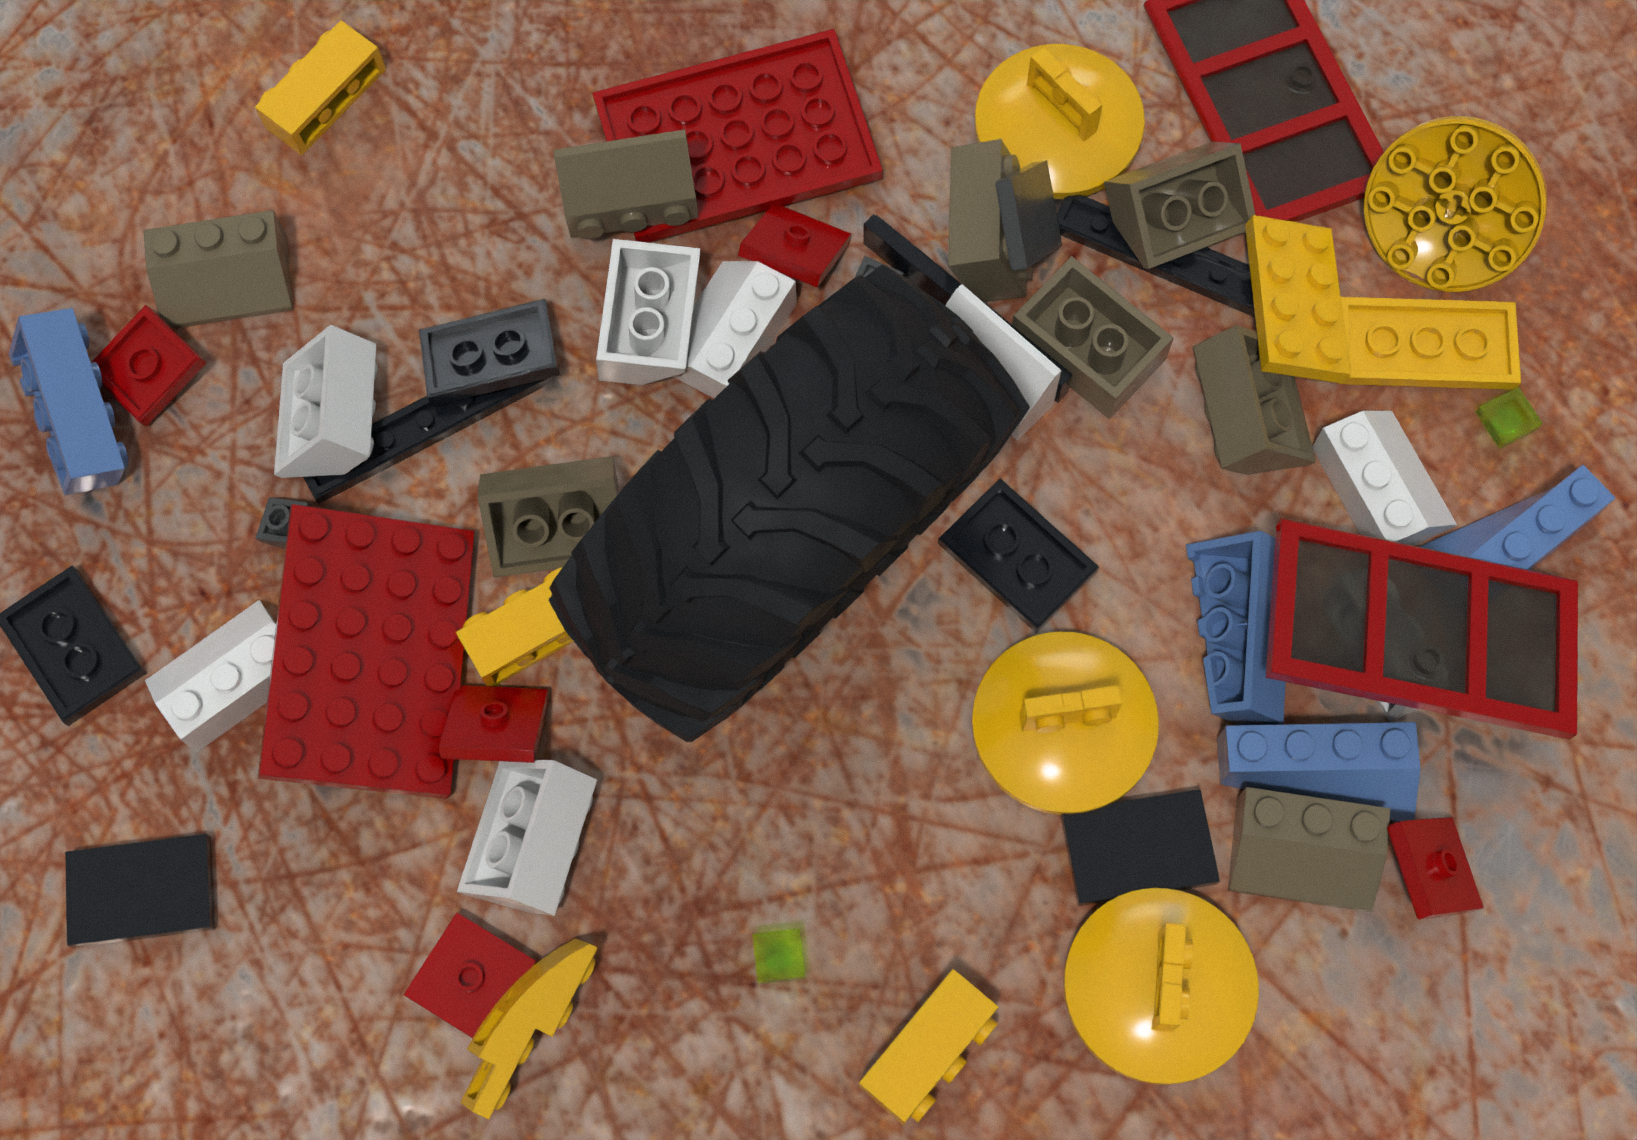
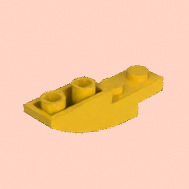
[460,938,597,1120]

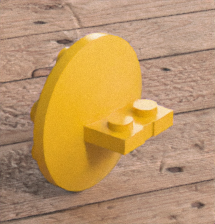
[974,44,1145,199]
[1364,116,1547,292]
[972,631,1159,815]
[1063,888,1259,1085]

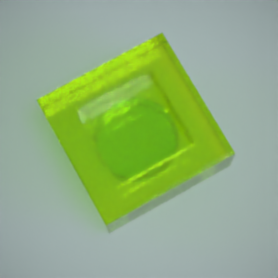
[1476,387,1543,449]
[752,928,806,985]

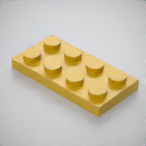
[1245,215,1351,384]
[1339,297,1521,390]

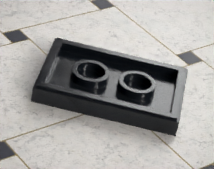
[419,299,560,407]
[938,479,1099,634]
[0,565,147,726]
[1060,789,1220,906]
[65,834,215,948]

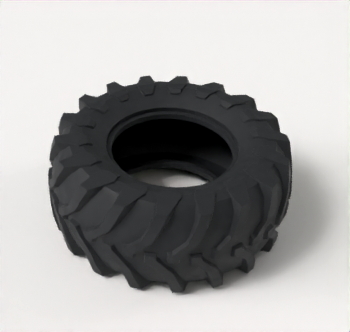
[549,265,1030,743]

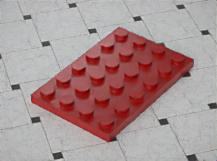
[592,29,883,243]
[257,504,474,799]

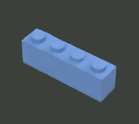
[9,308,128,496]
[1417,465,1615,623]
[1186,531,1286,725]
[1217,722,1421,823]

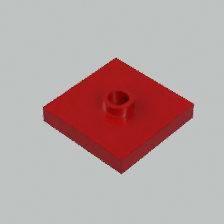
[738,205,851,287]
[91,305,207,427]
[439,685,549,763]
[1387,817,1484,920]
[403,912,537,1038]

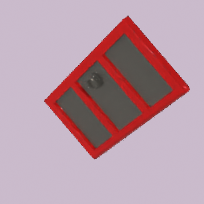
[1143,0,1384,222]
[1265,518,1578,740]

